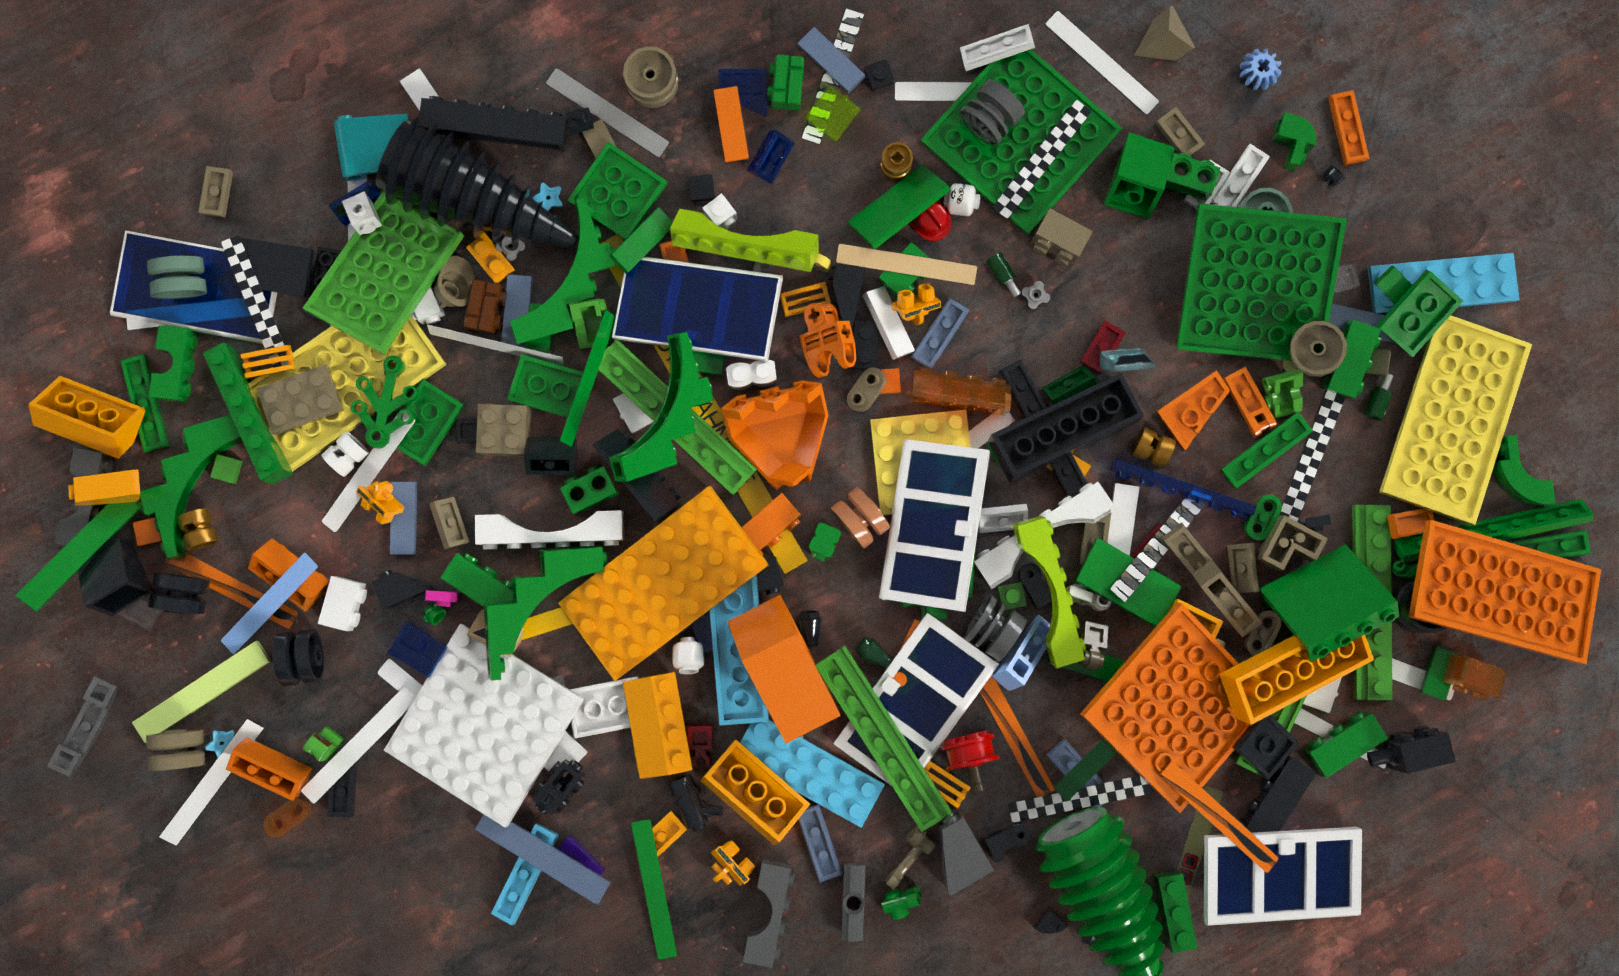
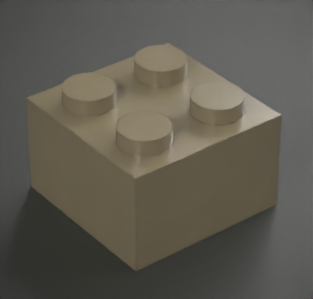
[1030,209,1093,267]
[476,404,532,457]

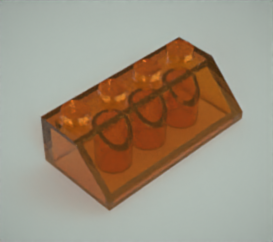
[909,367,1011,416]

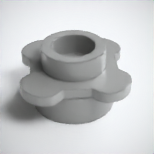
[496,235,525,261]
[1022,281,1050,309]

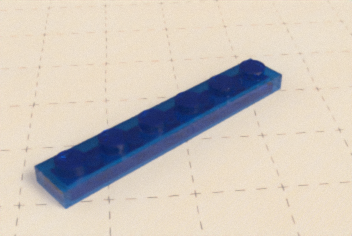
[1110,459,1257,519]

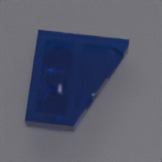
[718,69,767,117]

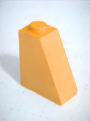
[68,470,140,506]

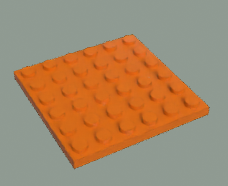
[1080,602,1250,813]

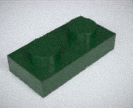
[1042,365,1097,405]

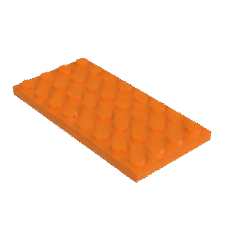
[1408,520,1601,664]

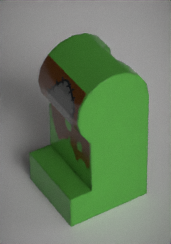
[303,726,345,762]

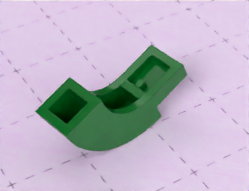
[1492,435,1556,506]

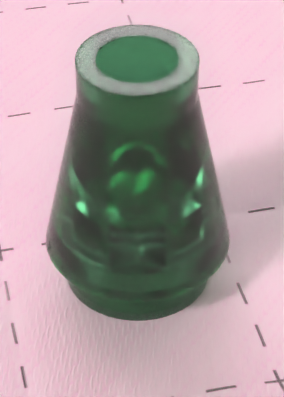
[856,636,893,669]

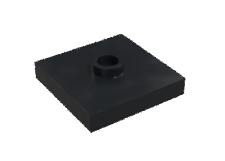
[1232,715,1299,780]

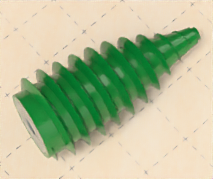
[1035,807,1164,976]

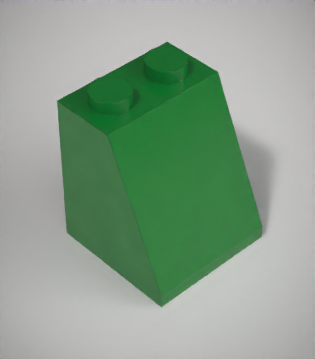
[1104,132,1175,219]

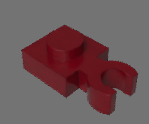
[687,723,714,767]

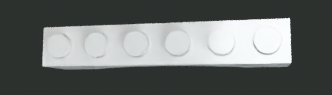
[974,482,1115,589]
[475,510,625,550]

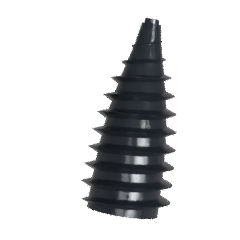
[376,117,578,249]

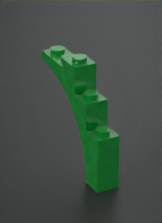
[509,198,616,345]
[609,332,714,482]
[139,414,243,560]

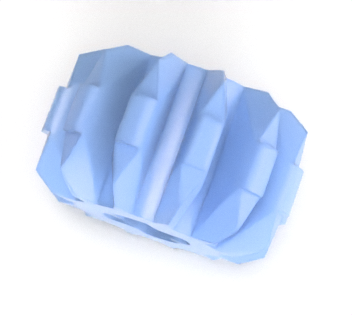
[1240,48,1281,90]

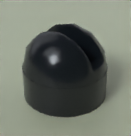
[1323,165,1346,186]

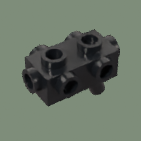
[532,759,585,815]

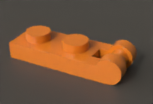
[1223,367,1277,438]

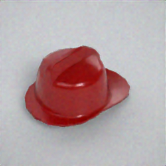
[909,200,952,241]

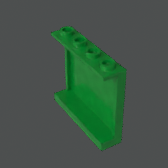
[1259,544,1399,662]

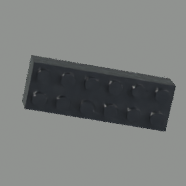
[988,373,1144,483]

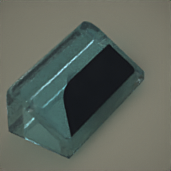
[1100,348,1155,372]

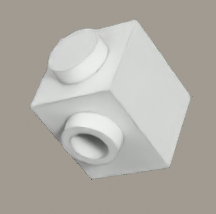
[342,192,382,235]
[703,193,737,230]
[412,287,445,325]

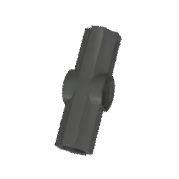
[841,862,865,942]

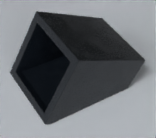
[78,537,154,616]

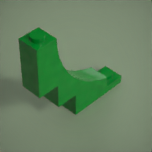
[484,546,607,681]

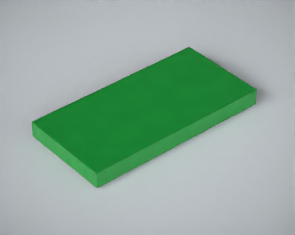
[848,164,950,249]
[1074,538,1181,628]

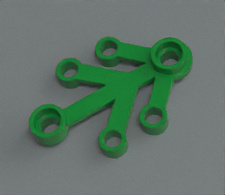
[350,356,419,449]

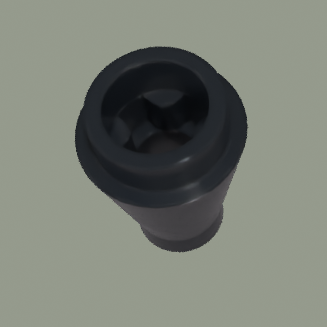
[798,610,822,647]

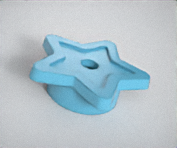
[533,183,563,211]
[204,730,235,758]

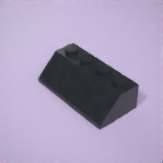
[592,429,681,523]

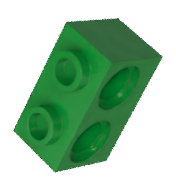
[1165,153,1220,201]
[560,465,619,515]

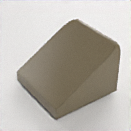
[1365,349,1391,376]

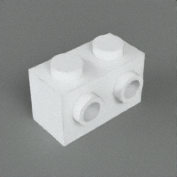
[318,576,367,631]

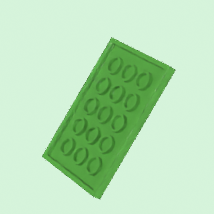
[303,191,464,355]

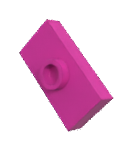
[425,590,461,607]

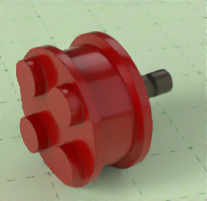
[941,730,1000,793]

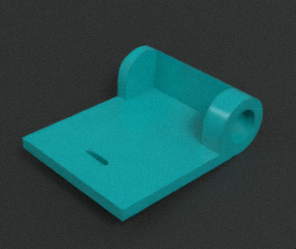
[334,114,408,181]

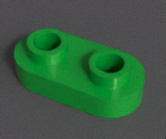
[1244,495,1282,541]

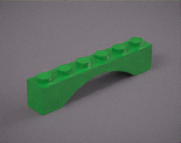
[203,342,293,485]

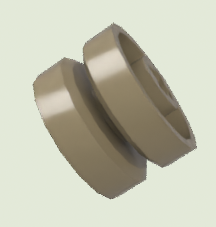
[623,46,679,108]
[1289,321,1347,377]
[146,729,205,771]

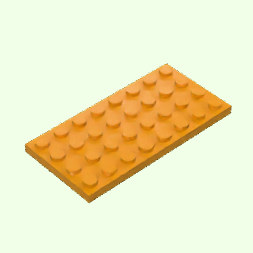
[558,486,769,681]

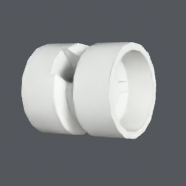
[321,431,369,477]

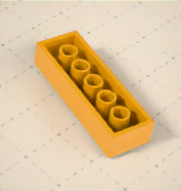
[1219,635,1374,725]

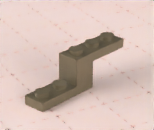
[1162,522,1262,638]

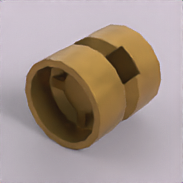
[880,142,913,182]
[1131,427,1176,469]
[177,508,219,550]

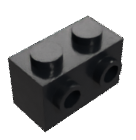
[524,437,578,475]

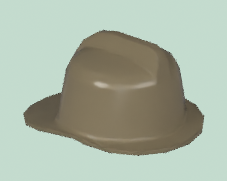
[434,256,475,308]

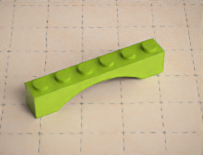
[670,209,819,272]
[1012,516,1086,668]

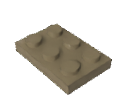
[257,364,344,435]

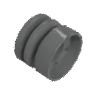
[959,80,1025,146]
[964,596,1027,662]

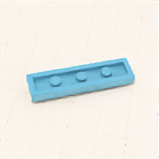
[491,823,559,925]

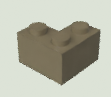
[1255,515,1328,571]

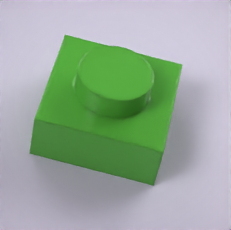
[997,582,1027,610]

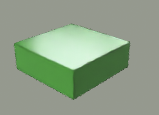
[210,454,243,484]

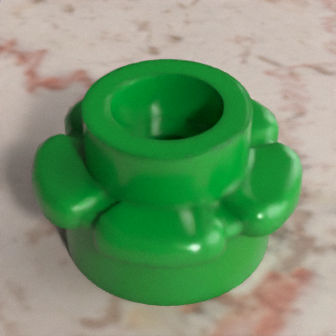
[423,603,446,625]

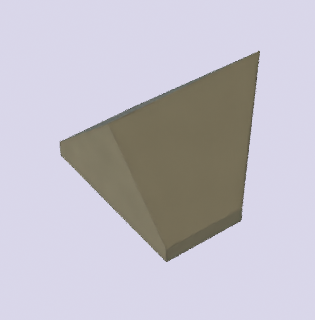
[1134,6,1195,61]

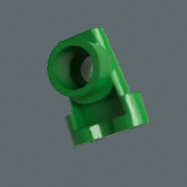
[881,886,922,920]

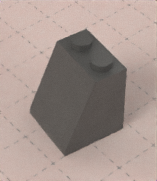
[938,811,994,896]

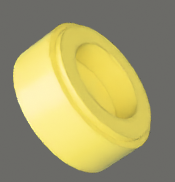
[813,253,832,272]

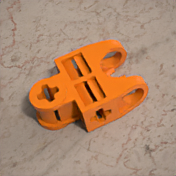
[799,303,856,378]

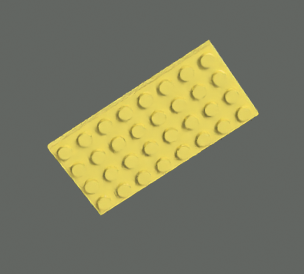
[248,315,447,472]
[1379,316,1532,526]

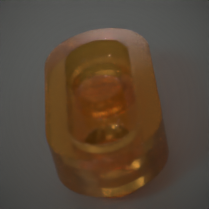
[263,797,311,838]

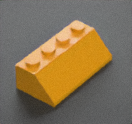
[28,376,145,459]
[622,672,692,779]
[700,739,810,845]

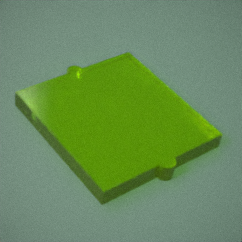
[805,85,861,143]

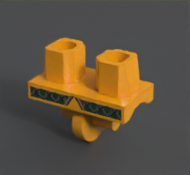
[891,283,941,325]
[356,481,404,524]
[710,840,755,886]

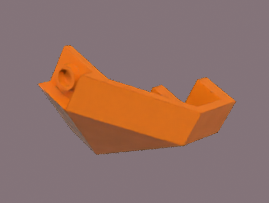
[721,380,829,490]

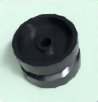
[148,572,210,614]
[1392,580,1446,633]
[272,629,324,687]

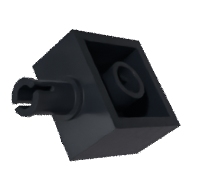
[1367,726,1456,774]

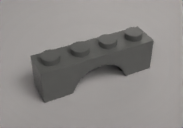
[54,448,113,546]
[743,859,795,968]

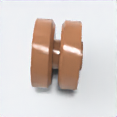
[831,486,890,549]

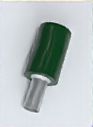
[986,252,1021,297]
[1364,374,1393,421]

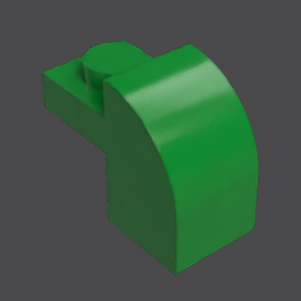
[1272,112,1317,172]

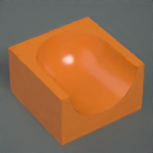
[727,594,841,743]

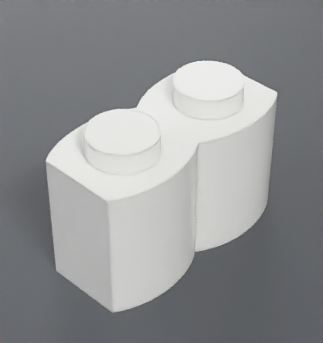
[726,360,777,391]

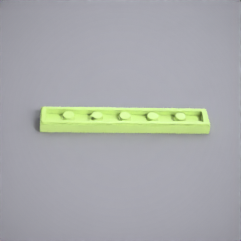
[132,641,271,743]

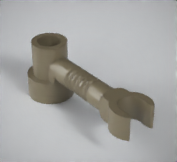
[885,826,936,889]

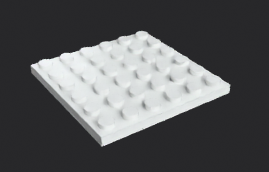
[384,624,584,828]

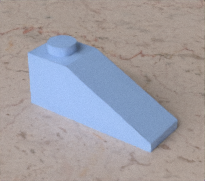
[991,615,1050,691]

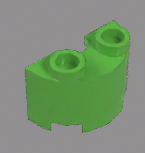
[569,298,612,349]
[1262,369,1303,419]

